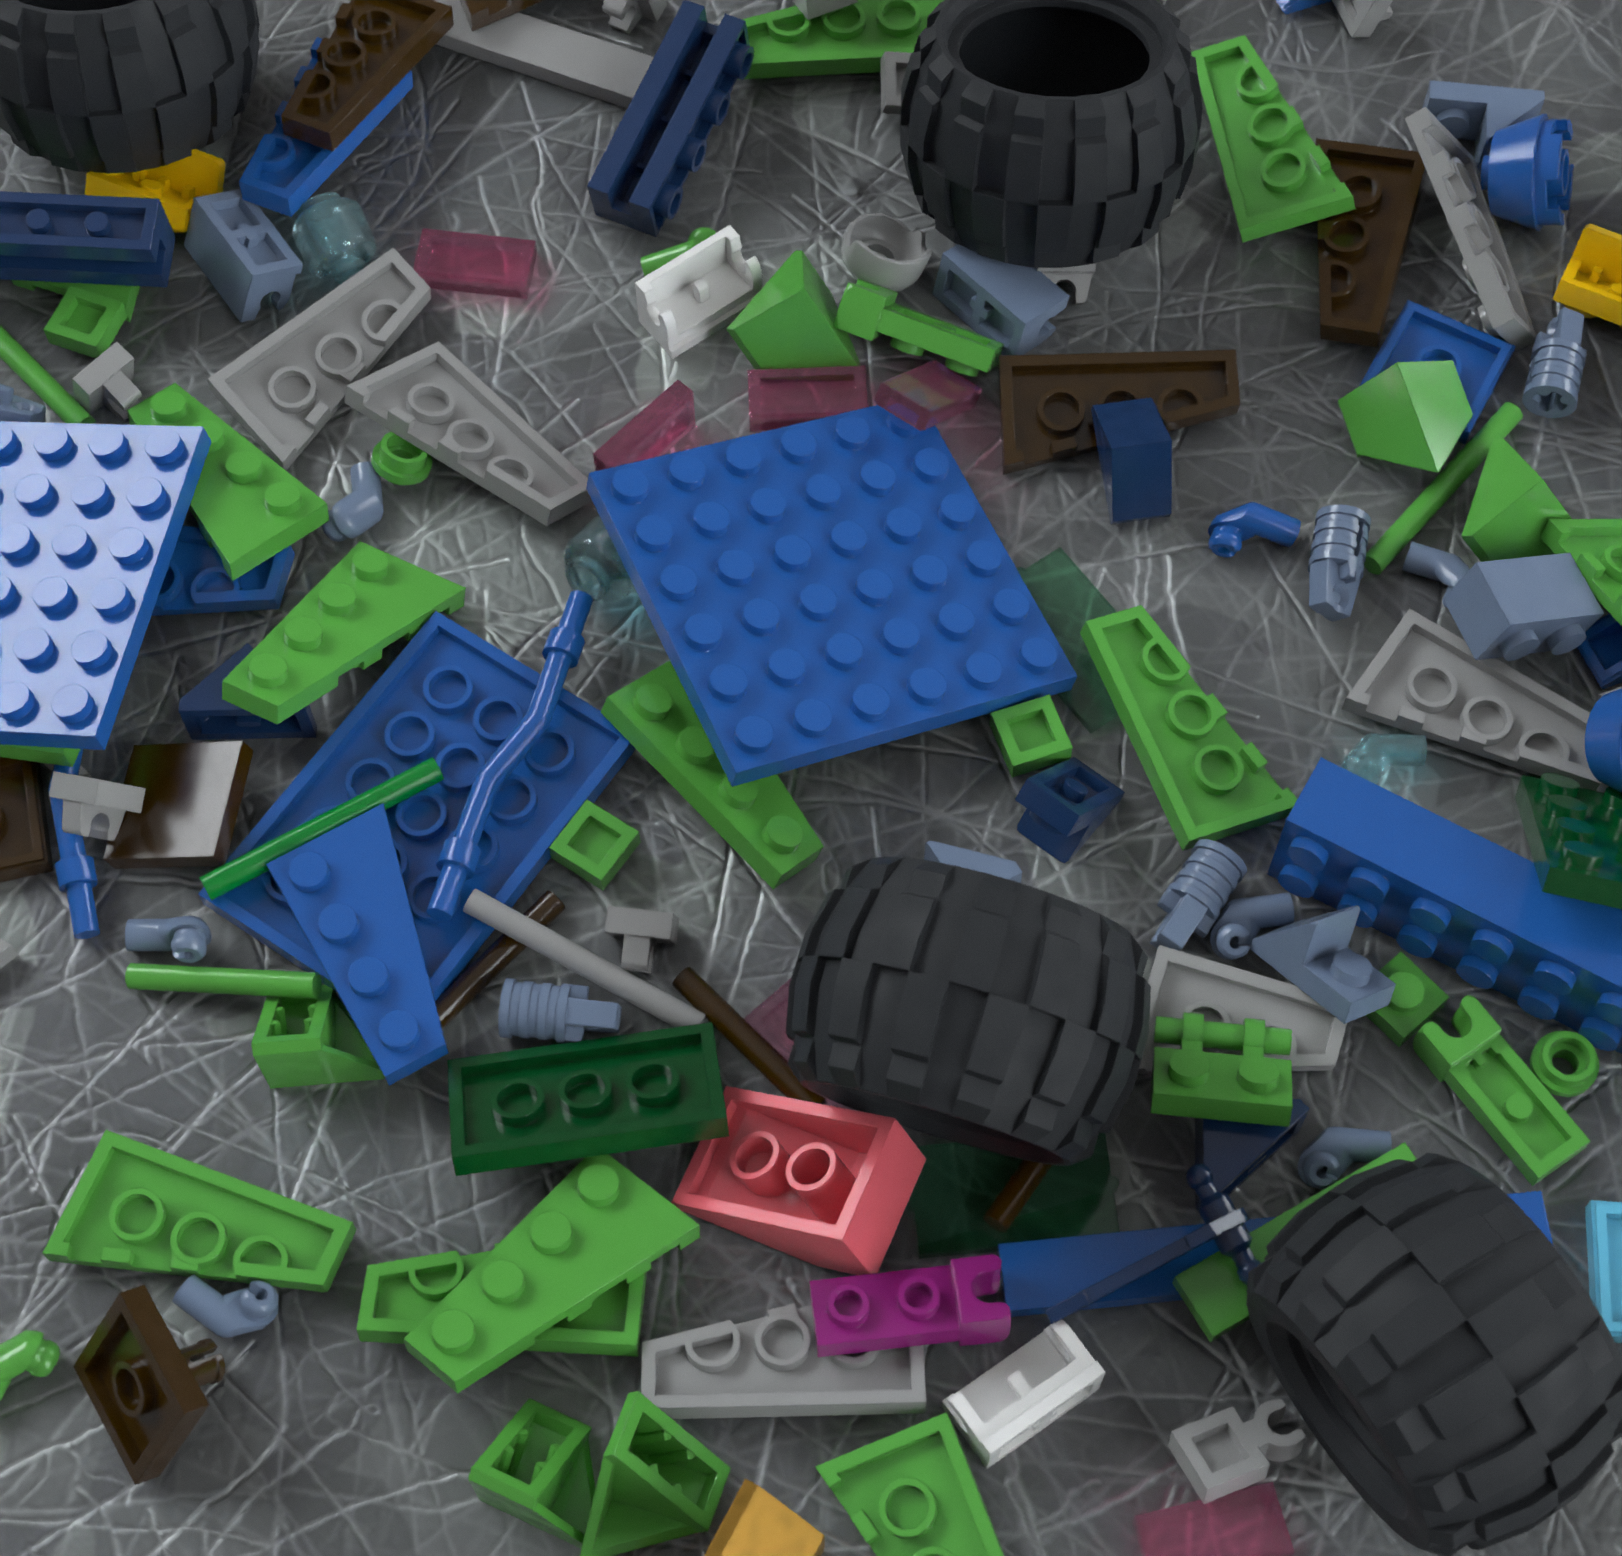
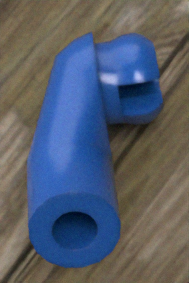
[1208,502,1301,557]

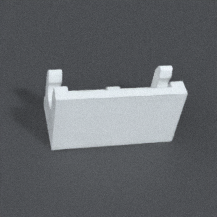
[635,225,762,359]
[941,1319,1105,1469]

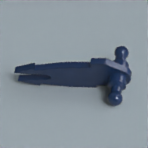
[1045,1164,1261,1324]

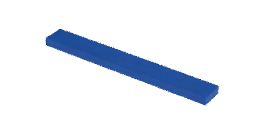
[997,1191,1554,1317]

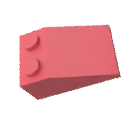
[671,1086,926,1275]

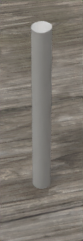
[463,888,706,1027]

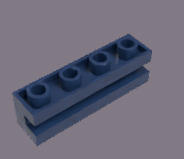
[587,0,754,237]
[0,191,176,287]

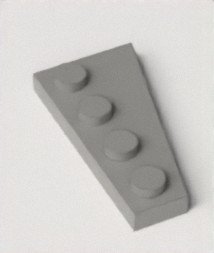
[1405,107,1536,351]
[207,248,431,471]
[344,341,592,526]
[1342,608,1601,791]
[641,1303,926,1419]

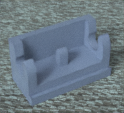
[184,189,303,323]
[932,244,1069,356]

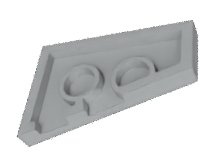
[1138,945,1347,1074]

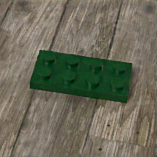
[1515,773,1622,909]
[447,1022,729,1176]

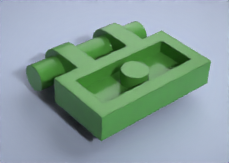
[1150,1012,1293,1127]

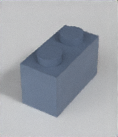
[1443,553,1604,661]

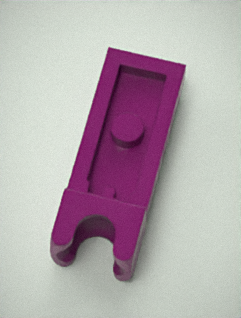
[809,1255,1011,1357]

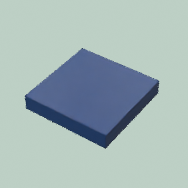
[1360,300,1516,444]

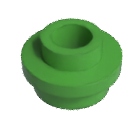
[371,432,432,485]
[1530,1031,1599,1097]

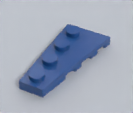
[239,37,413,217]
[152,525,295,616]
[266,803,449,1086]

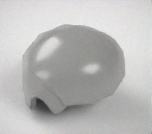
[841,213,933,292]

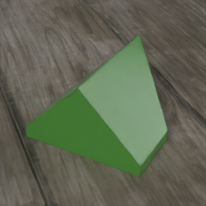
[726,250,866,377]
[1338,360,1473,473]
[1461,438,1572,562]
[251,985,385,1089]
[580,1391,731,1556]
[468,1398,596,1549]

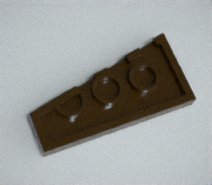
[281,0,454,152]
[1316,138,1427,348]
[998,350,1240,475]

